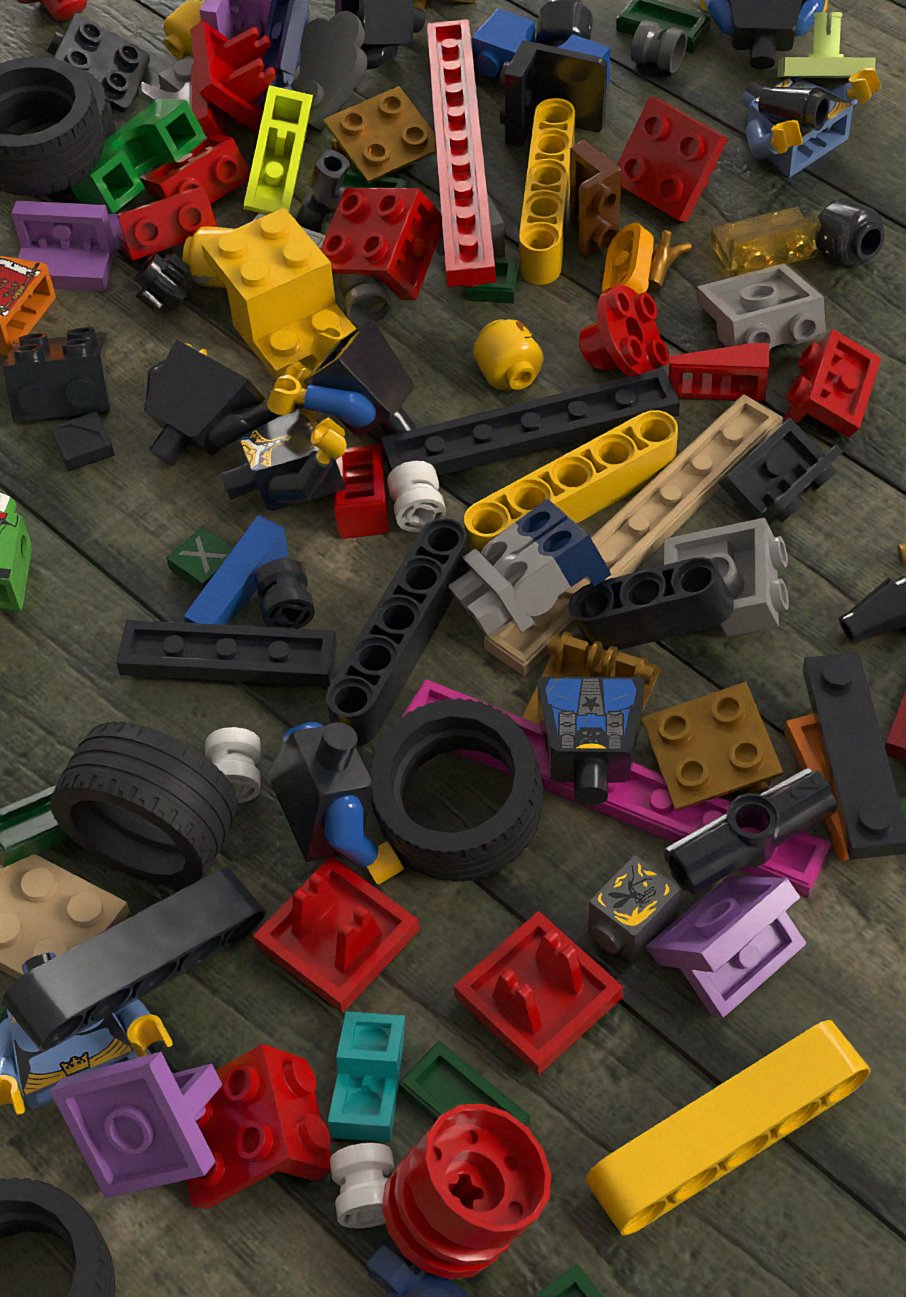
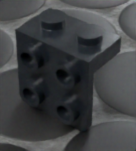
[44,12,150,113]
[499,40,607,147]
[2,327,111,423]

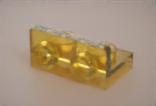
[710,206,821,278]

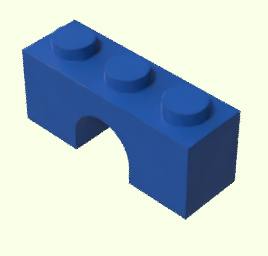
[472,8,610,85]

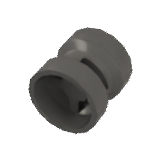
[631,19,687,74]
[339,274,393,326]

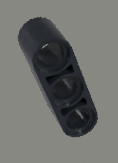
[568,557,734,650]

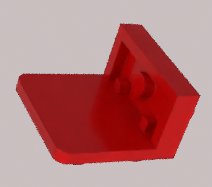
[186,1044,331,1209]

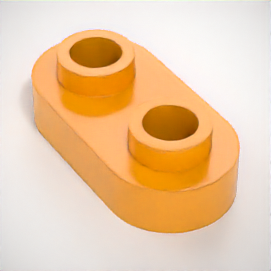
[602,222,654,295]

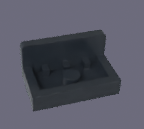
[719,418,843,522]

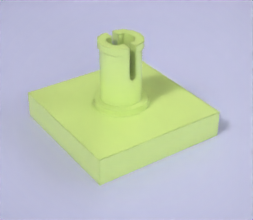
[777,12,876,78]

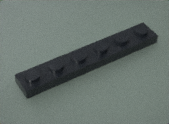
[381,368,680,476]

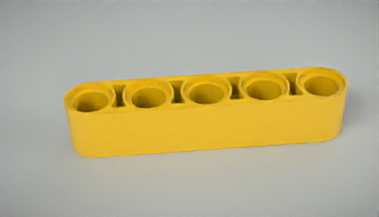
[519,98,575,285]
[464,410,678,553]
[584,1020,871,1236]

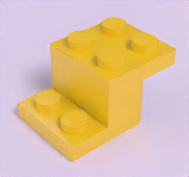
[202,207,356,381]

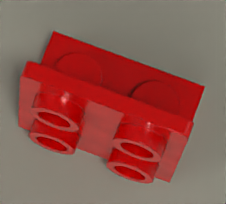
[320,188,443,301]

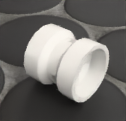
[387,461,446,532]
[205,727,261,803]
[330,1143,394,1228]

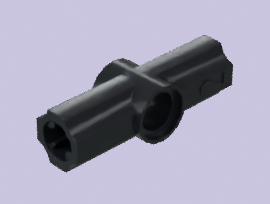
[664,768,837,895]

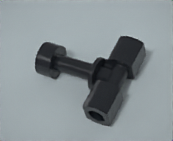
[296,149,350,233]

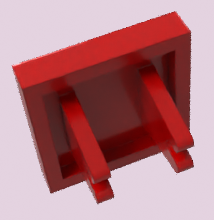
[190,20,276,134]
[617,96,729,222]
[253,857,420,1014]
[453,911,624,1076]

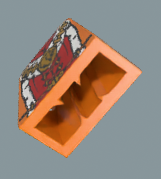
[0,256,56,356]

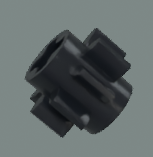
[134,253,192,311]

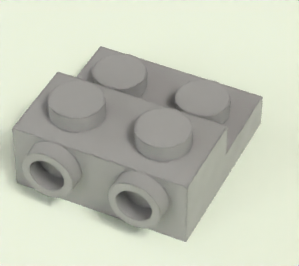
[697,263,826,350]
[664,518,789,636]

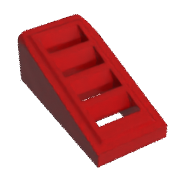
[668,343,769,401]
[334,444,389,539]

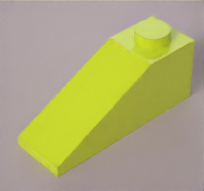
[243,85,313,215]

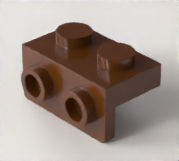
[570,140,621,258]

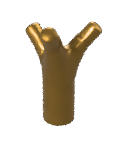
[647,230,692,292]

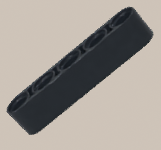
[326,518,469,746]
[2,867,266,1052]

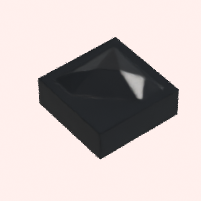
[51,411,115,472]

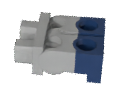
[448,499,612,637]

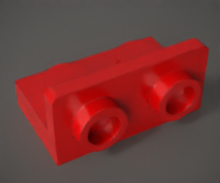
[140,133,250,204]
[117,187,218,260]
[785,329,881,438]

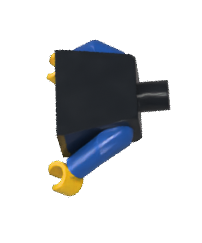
[700,0,828,69]
[267,319,416,436]
[268,722,404,884]

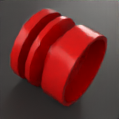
[382,1104,551,1279]

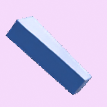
[184,515,289,625]

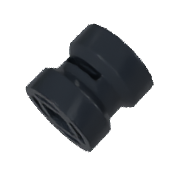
[254,558,315,629]

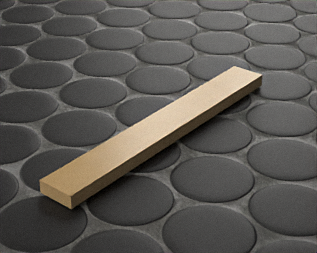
[484,394,783,677]

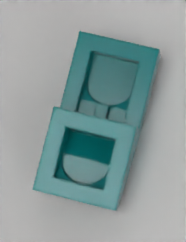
[328,1011,406,1142]

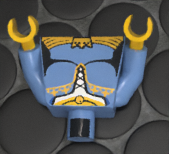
[742,68,881,178]
[0,952,173,1115]

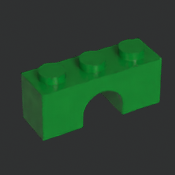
[70,99,207,214]

